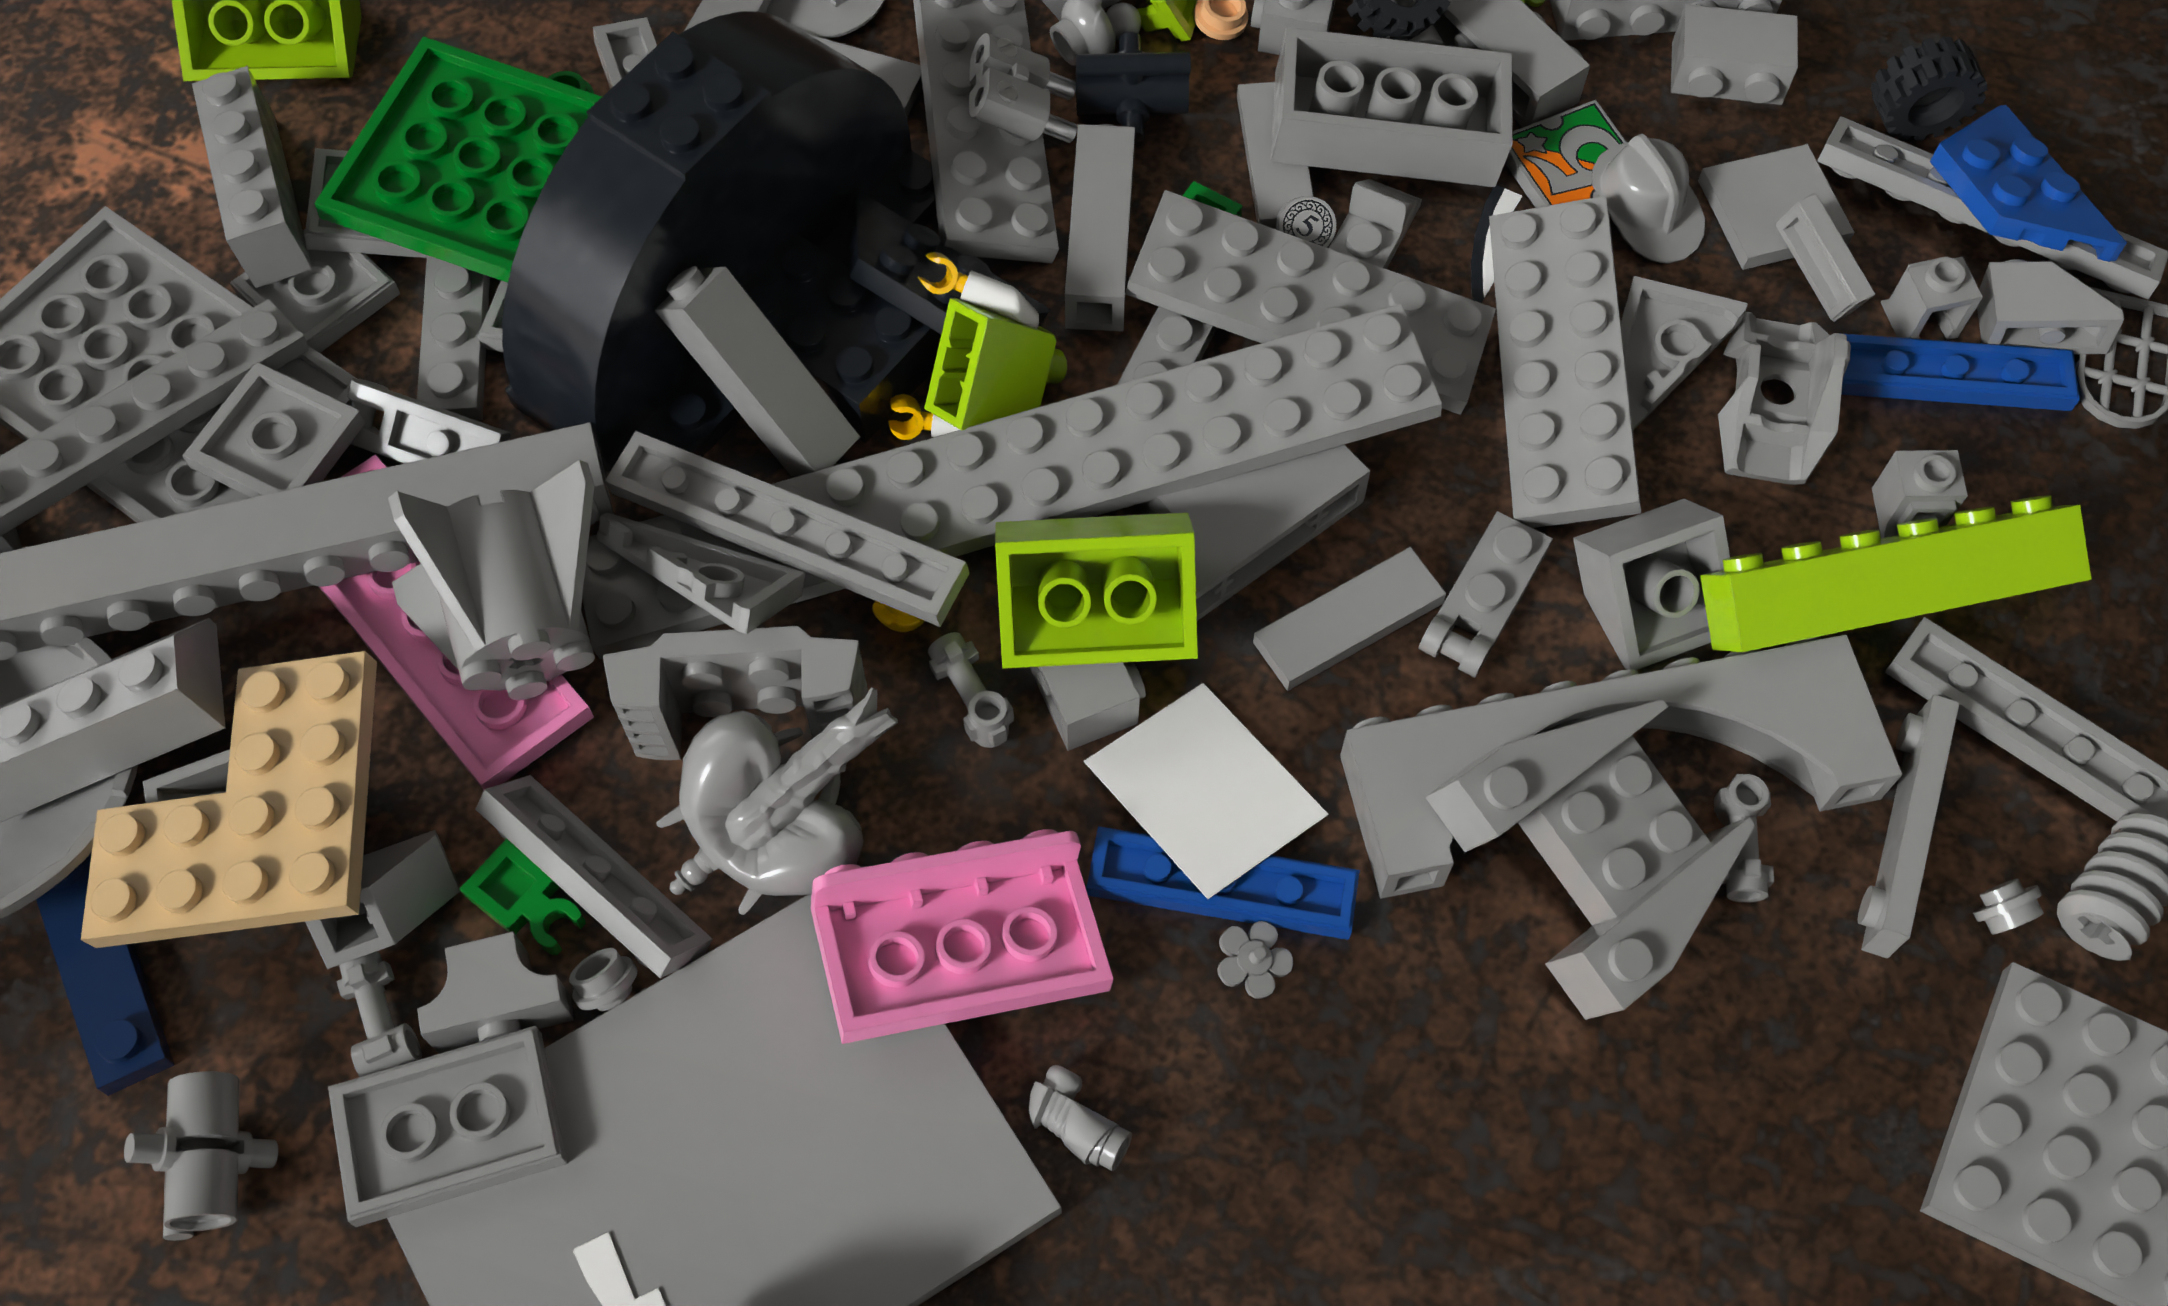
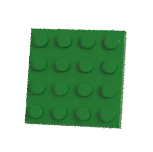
[314,36,602,283]

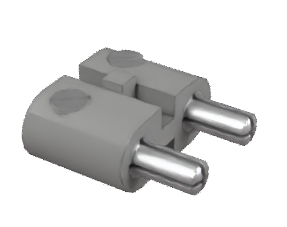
[969,33,1077,143]

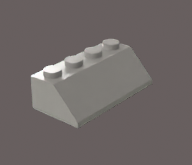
[0,618,225,822]

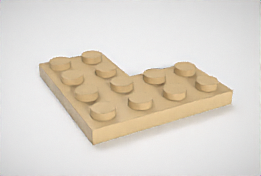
[81,651,377,948]

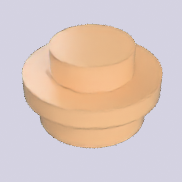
[1193,0,1248,40]

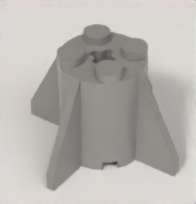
[388,460,595,700]

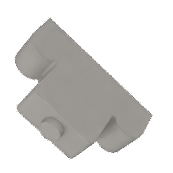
[1135,445,1370,621]

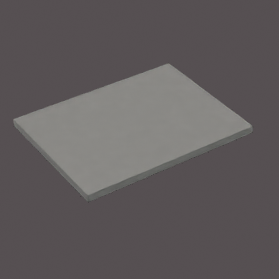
[387,894,1062,1306]

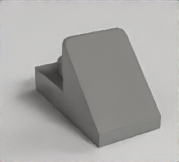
[1329,179,1422,269]

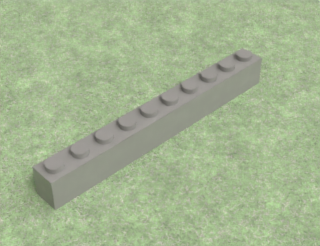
[0,422,614,661]

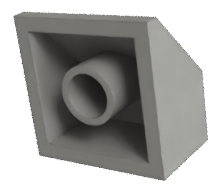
[1573,499,1730,670]

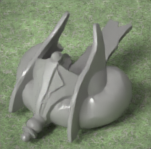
[656,687,898,915]

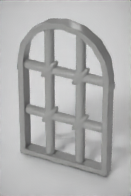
[2075,287,2168,429]

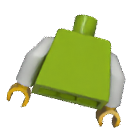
[888,252,1067,440]

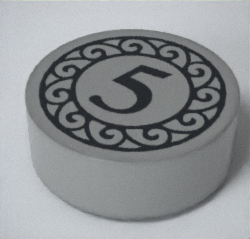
[1276,196,1336,248]

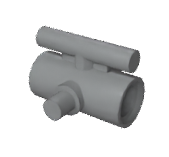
[124,1071,278,1241]

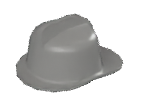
[1592,133,1705,264]

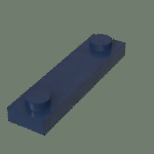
[36,852,175,1096]

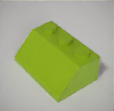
[172,0,362,81]
[995,512,1198,669]

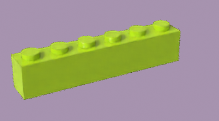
[1700,495,2092,652]

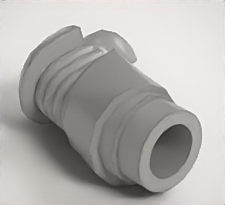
[1029,1065,1132,1171]

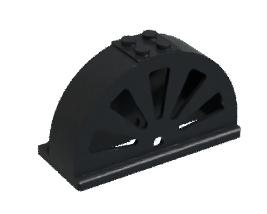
[502,11,939,473]

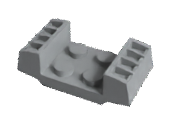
[603,626,868,760]

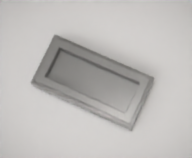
[1776,193,1875,322]

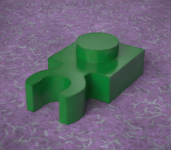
[459,839,586,955]

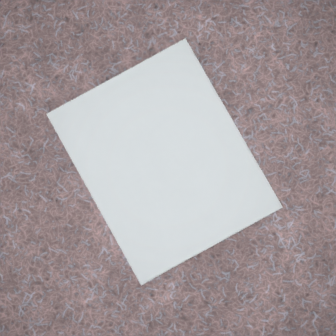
[1083,683,1329,899]

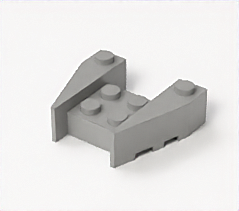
[1425,699,1755,1020]

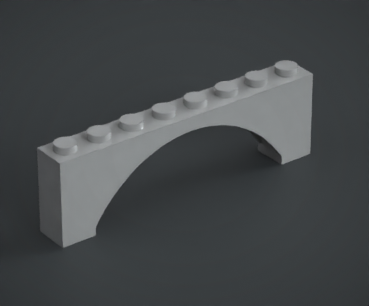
[1340,635,1902,899]

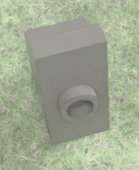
[417,932,574,1054]

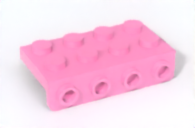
[811,829,1114,1044]

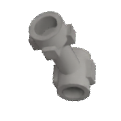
[928,632,1014,748]
[1714,774,1774,902]
[336,952,422,1077]

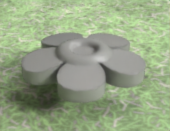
[1217,921,1293,999]

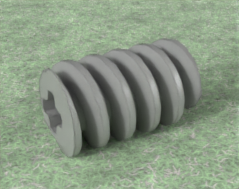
[2057,813,2168,961]

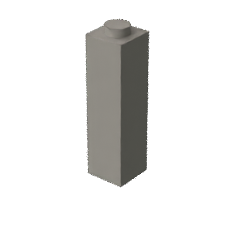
[1065,124,1135,331]
[655,266,860,477]

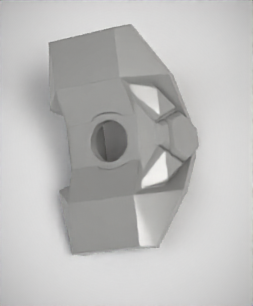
[1718,311,1851,485]

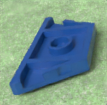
[1930,105,2127,262]

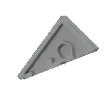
[1621,276,1747,430]
[597,513,805,634]

